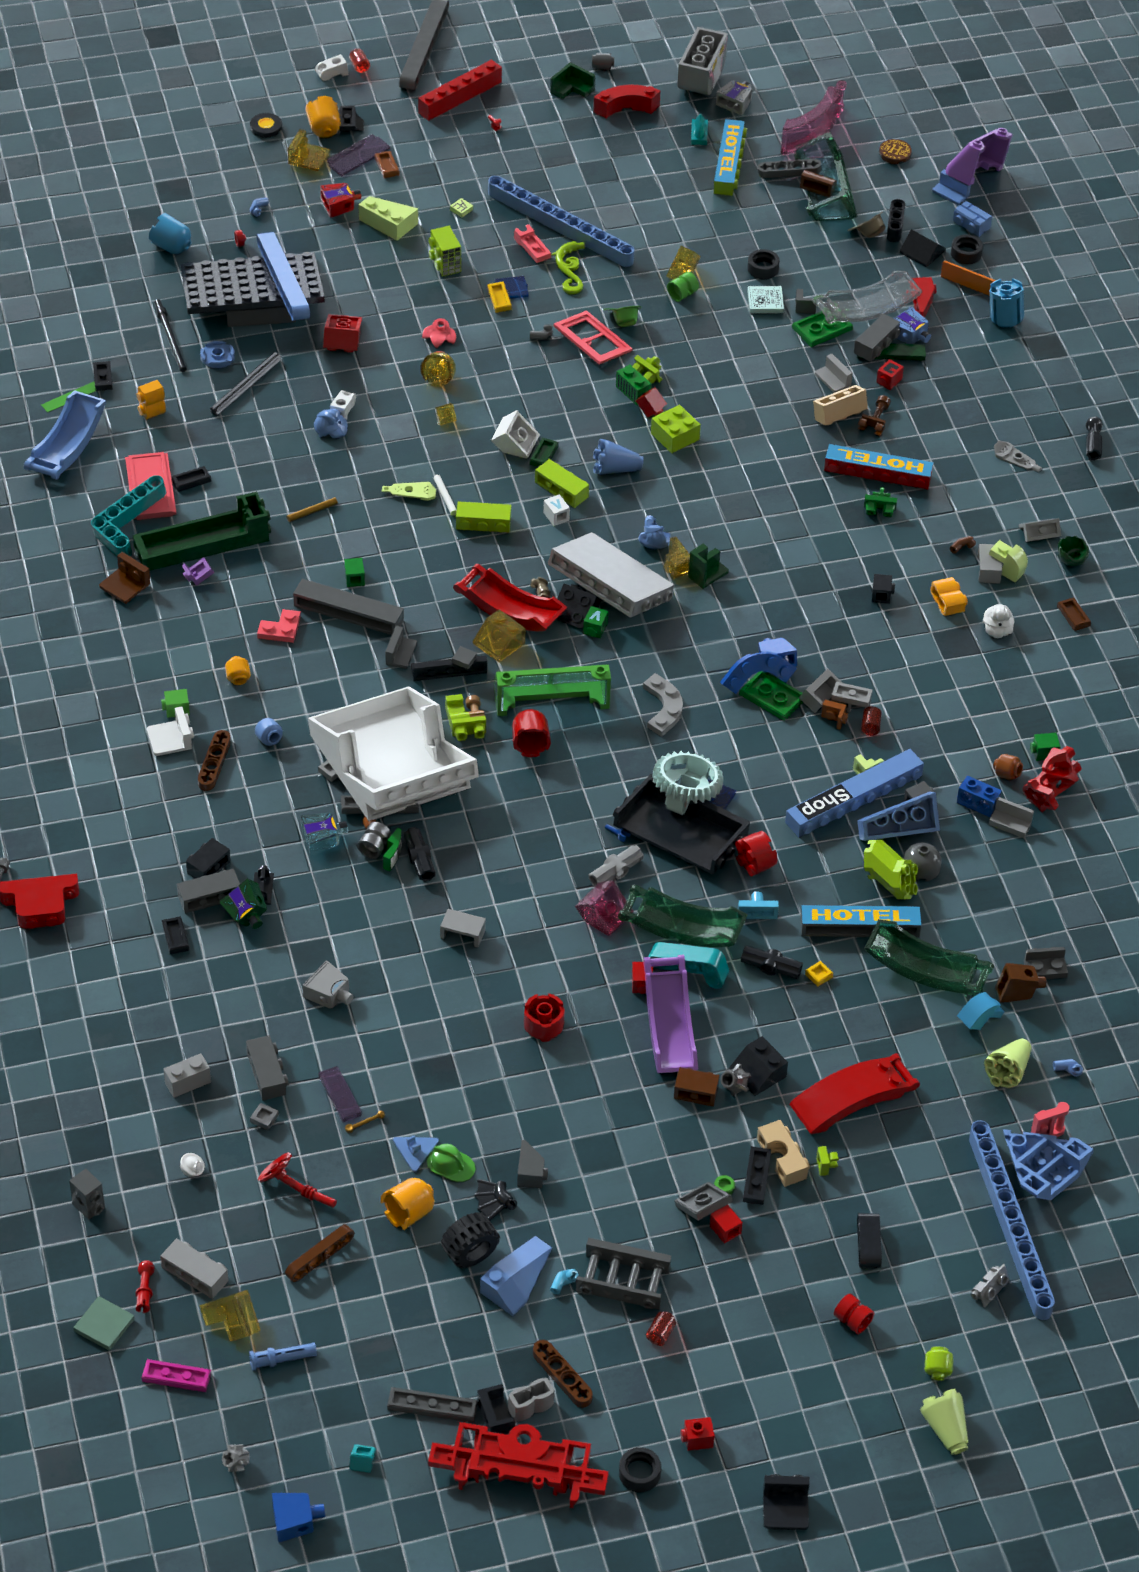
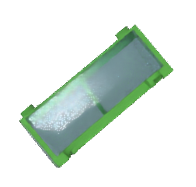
[494,665,611,716]

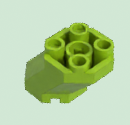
[864,840,918,899]

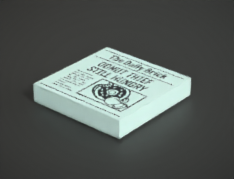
[747,286,784,313]

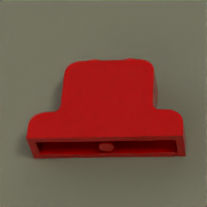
[0,874,79,929]

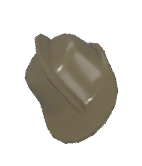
[847,211,886,238]

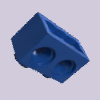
[956,775,1002,818]

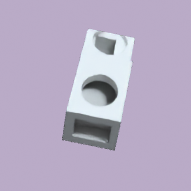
[315,54,348,81]
[330,390,356,420]

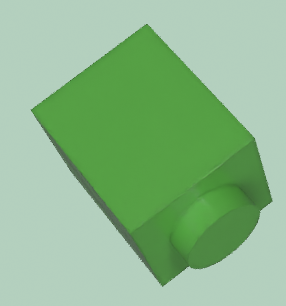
[161,689,190,718]

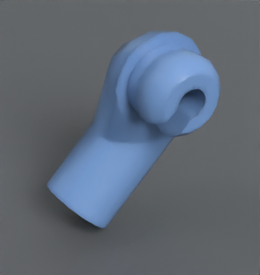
[250,197,269,217]

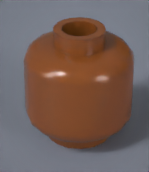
[993,754,1023,780]

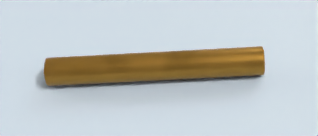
[287,497,338,522]

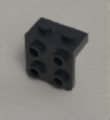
[556,584,601,629]
[763,1474,810,1530]

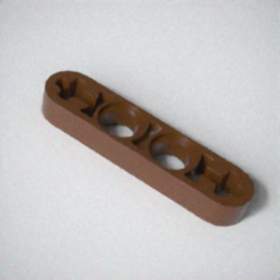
[198,730,231,791]
[285,1224,355,1282]
[533,1340,593,1408]

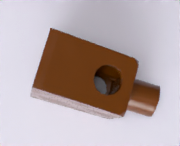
[995,963,1046,1003]

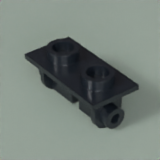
[254,865,274,905]

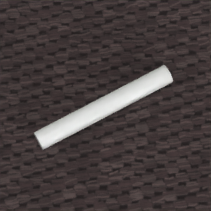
[434,475,457,516]

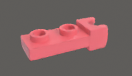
[514,224,551,263]

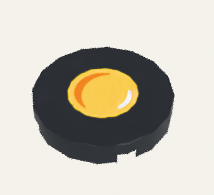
[250,113,282,138]

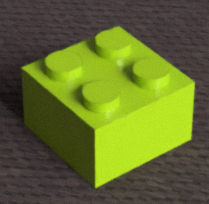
[651,405,701,453]

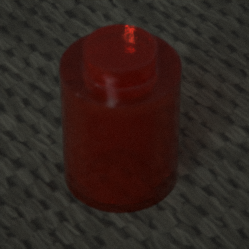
[349,48,370,73]
[861,706,882,736]
[646,1311,677,1346]

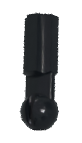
[1085,417,1103,461]

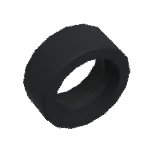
[951,234,983,265]
[748,249,780,279]
[619,1447,661,1492]

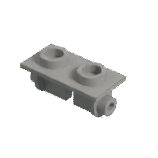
[971,1264,1010,1307]

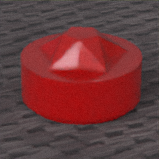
[234,230,246,247]

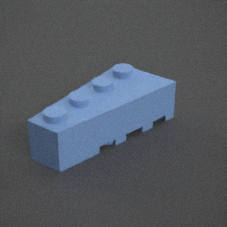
[857,791,940,841]

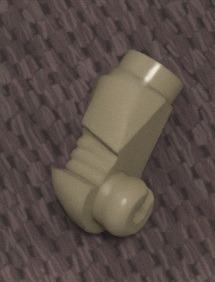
[530,577,551,598]

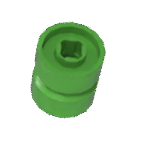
[667,272,699,302]

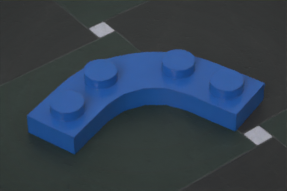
[720,651,797,694]

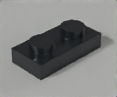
[93,361,113,391]

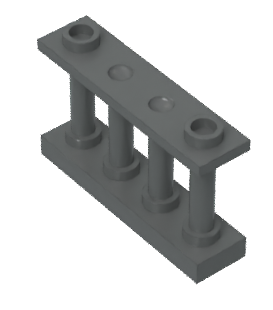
[576,1238,672,1309]

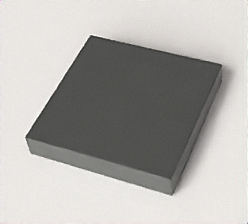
[674,1182,733,1220]

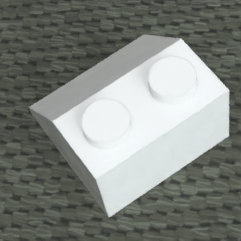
[491,411,540,458]

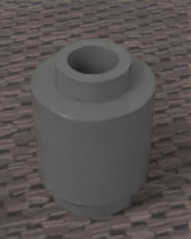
[592,53,614,70]

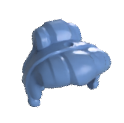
[314,409,348,438]
[639,516,671,549]

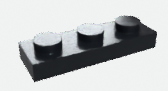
[743,1146,772,1205]

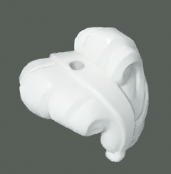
[983,604,1015,638]

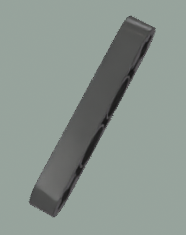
[758,159,822,178]

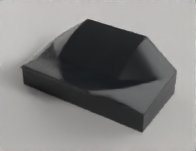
[339,106,364,131]

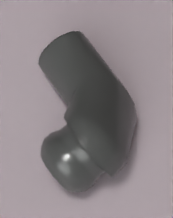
[530,324,553,340]

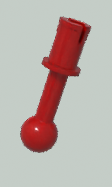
[135,1260,155,1313]

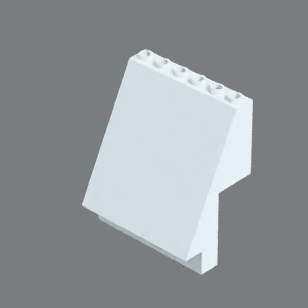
[308,687,479,821]

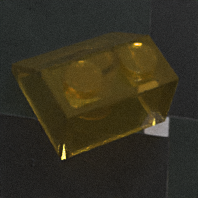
[473,609,525,662]

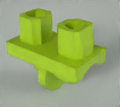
[632,355,663,384]

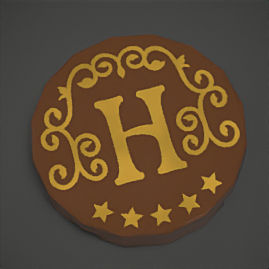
[879,139,912,164]

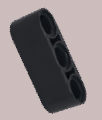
[886,199,906,243]
[857,1213,882,1268]

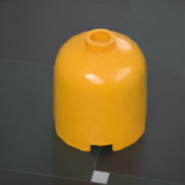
[305,96,341,138]
[380,1178,435,1230]

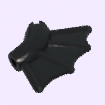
[474,1179,517,1221]

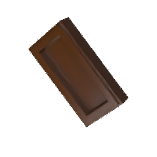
[1057,597,1091,631]

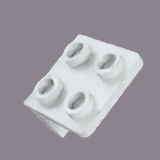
[147,707,194,756]

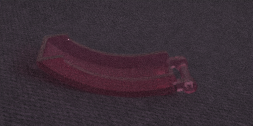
[781,80,846,155]

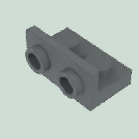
[1024,947,1068,979]

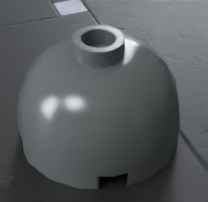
[903,842,942,881]

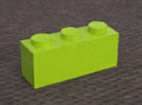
[535,459,589,508]
[456,501,511,533]

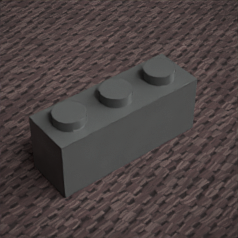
[854,314,901,362]
[177,868,240,913]
[246,1035,289,1101]

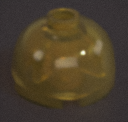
[420,351,456,387]

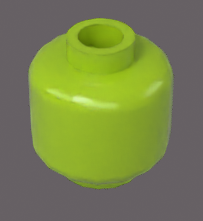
[925,1347,953,1381]

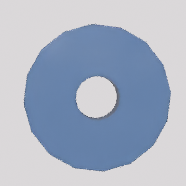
[200,341,235,368]

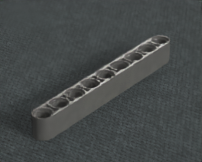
[399,0,449,90]

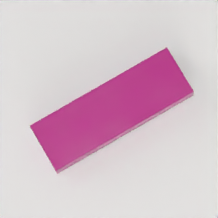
[142,1359,211,1392]

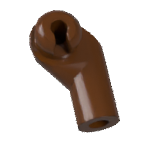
[949,536,976,554]

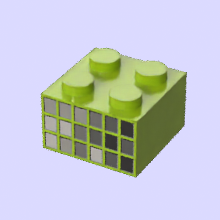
[429,226,461,277]

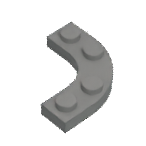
[643,673,683,737]

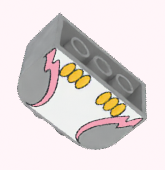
[677,27,728,95]

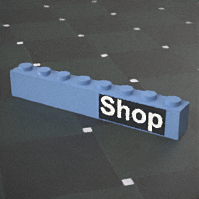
[785,749,924,837]

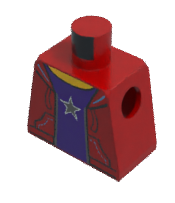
[320,183,361,218]

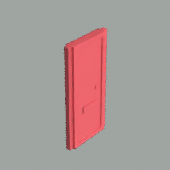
[125,452,177,520]

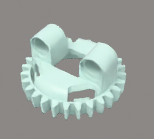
[652,751,723,815]

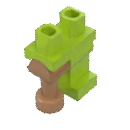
[445,694,486,741]

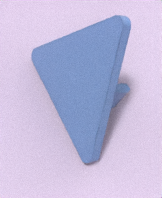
[393,1135,439,1172]

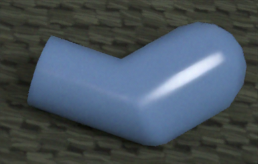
[1053,1059,1083,1076]

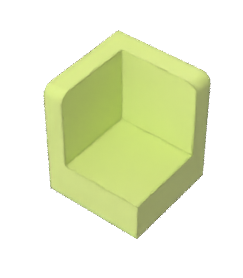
[853,754,884,775]

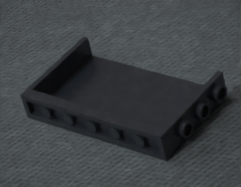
[613,774,750,874]

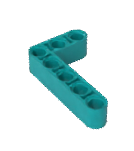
[91,475,166,556]

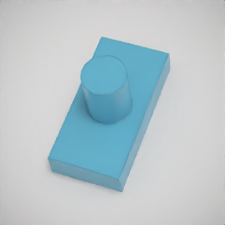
[738,892,779,919]

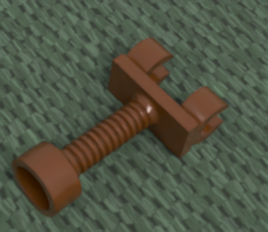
[858,395,891,436]

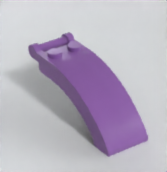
[643,954,698,1073]

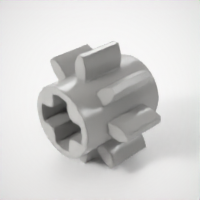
[222,1444,250,1472]

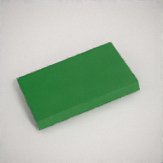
[792,306,853,347]
[739,671,803,721]

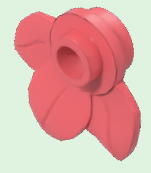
[422,318,456,348]

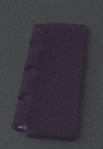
[327,134,390,177]

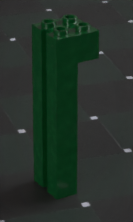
[133,491,271,571]

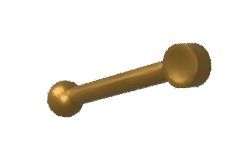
[345,1111,385,1133]

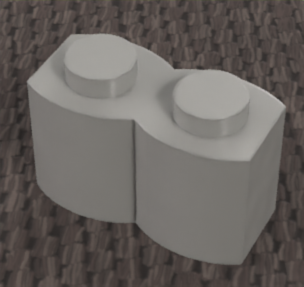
[508,1378,555,1422]

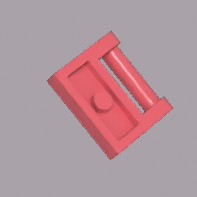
[1031,1102,1070,1137]

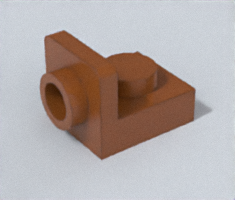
[821,700,848,730]

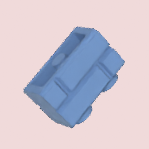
[953,201,992,236]

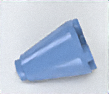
[593,439,643,474]

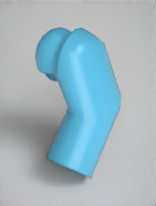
[550,1269,578,1295]

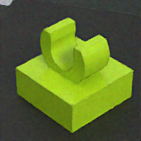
[816,1146,839,1176]

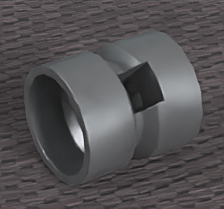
[357,822,391,859]

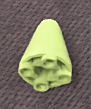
[984,1039,1032,1088]
[920,1389,968,1455]

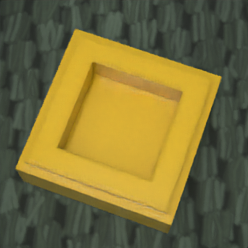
[805,961,834,987]

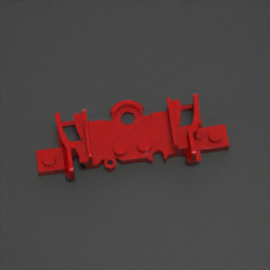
[428,1422,609,1508]

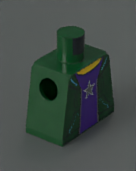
[220,878,267,929]

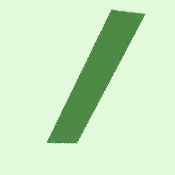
[41,382,95,412]

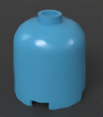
[149,213,191,255]

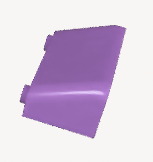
[945,128,1013,186]

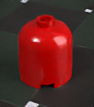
[512,709,551,757]

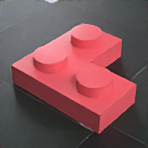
[257,609,301,643]

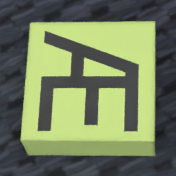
[450,198,473,218]

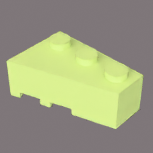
[359,196,418,240]

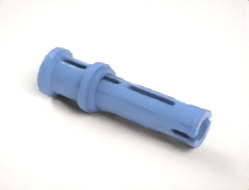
[249,1342,317,1371]

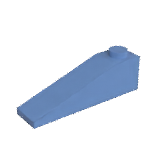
[480,1236,552,1316]

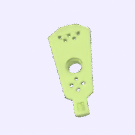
[382,482,436,500]

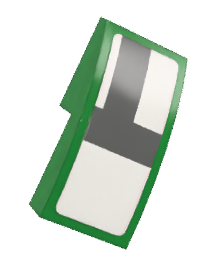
[383,828,402,872]

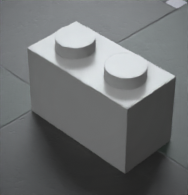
[164,1053,211,1098]

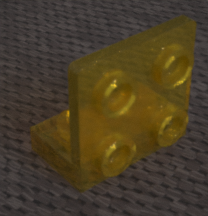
[288,129,330,171]

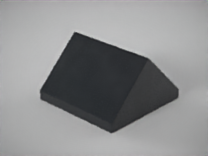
[899,229,946,267]

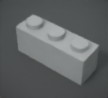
[160,1238,228,1299]

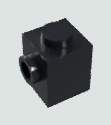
[871,574,895,604]

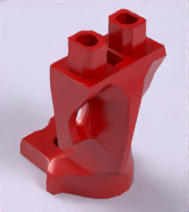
[1022,746,1082,812]

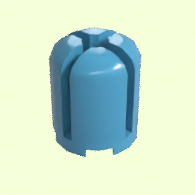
[989,278,1024,327]

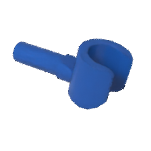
[605,824,630,842]

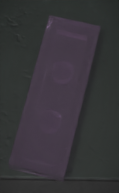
[318,1066,362,1123]

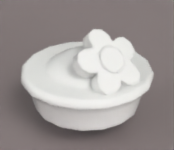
[180,1153,205,1177]

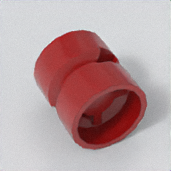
[833,1293,875,1334]

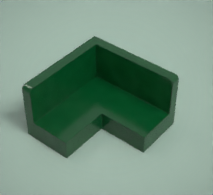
[550,62,596,99]
[688,544,729,589]

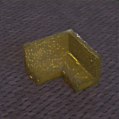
[199,1289,260,1342]

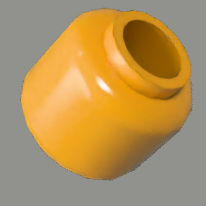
[225,656,251,685]

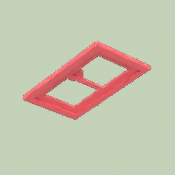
[554,311,633,365]

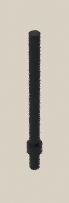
[154,299,187,372]

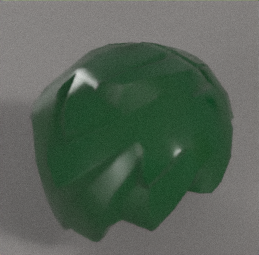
[1058,535,1089,566]

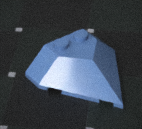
[1003,1129,1094,1200]

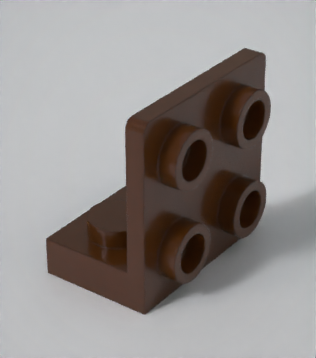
[99,552,151,604]

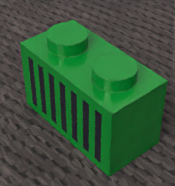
[616,365,651,406]

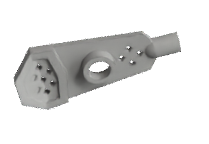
[994,440,1042,472]

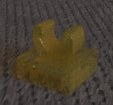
[435,403,457,425]

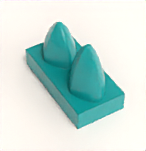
[691,114,708,145]

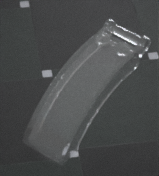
[812,271,922,324]

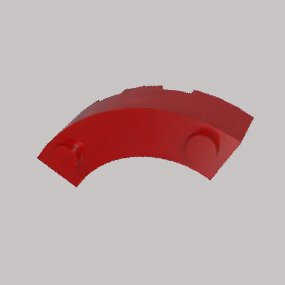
[593,85,661,118]

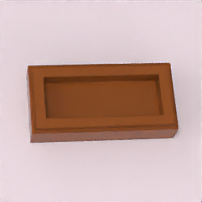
[375,151,400,178]

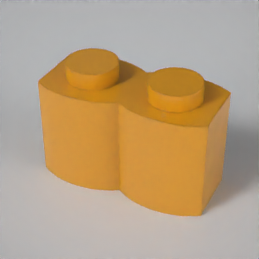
[136,380,166,420]
[930,577,968,616]

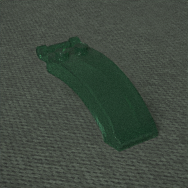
[618,885,748,948]
[865,919,994,997]

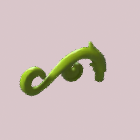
[552,241,585,294]

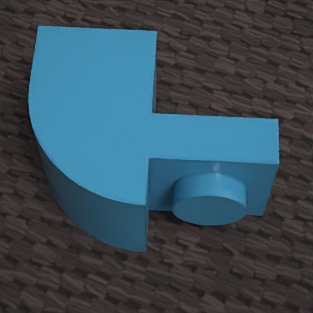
[957,992,1005,1030]

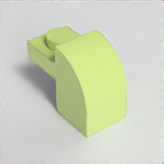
[989,540,1028,583]

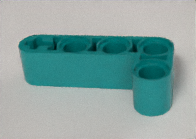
[648,942,729,989]

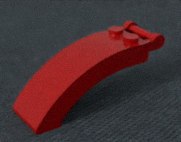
[453,564,567,631]
[789,1053,920,1134]

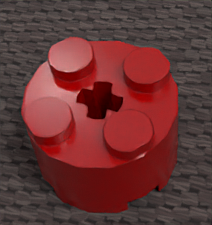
[735,831,778,876]
[524,993,565,1042]

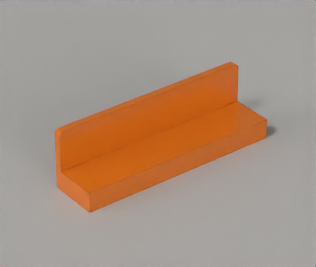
[941,260,996,296]

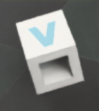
[543,494,570,526]

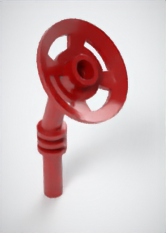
[258,1152,337,1208]

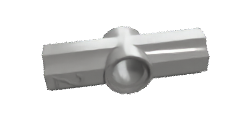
[589,845,644,888]

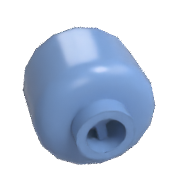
[255,718,283,746]

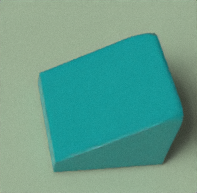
[349,1444,376,1473]

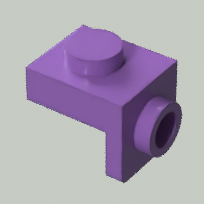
[182,558,214,585]

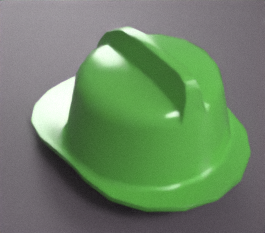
[603,306,642,327]
[427,1143,475,1182]

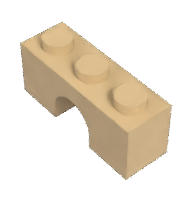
[757,1120,810,1187]

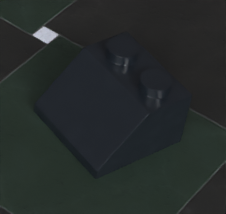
[729,1036,788,1096]

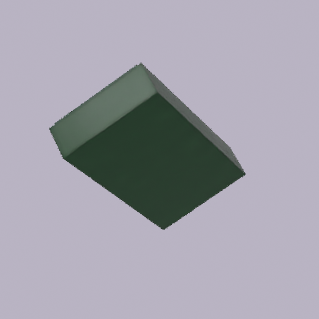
[529,437,559,467]

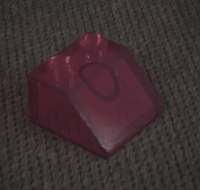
[575,880,634,936]

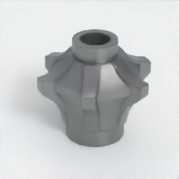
[721,1064,751,1096]

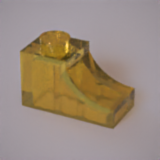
[666,246,701,280]
[664,536,690,579]

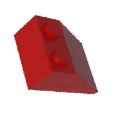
[323,314,362,352]

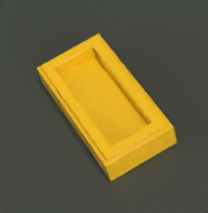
[487,281,512,313]

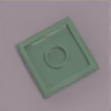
[73,1296,135,1351]

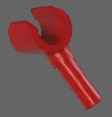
[488,115,502,131]

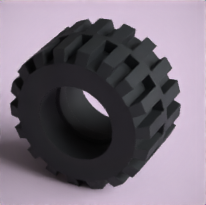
[441,1212,500,1268]

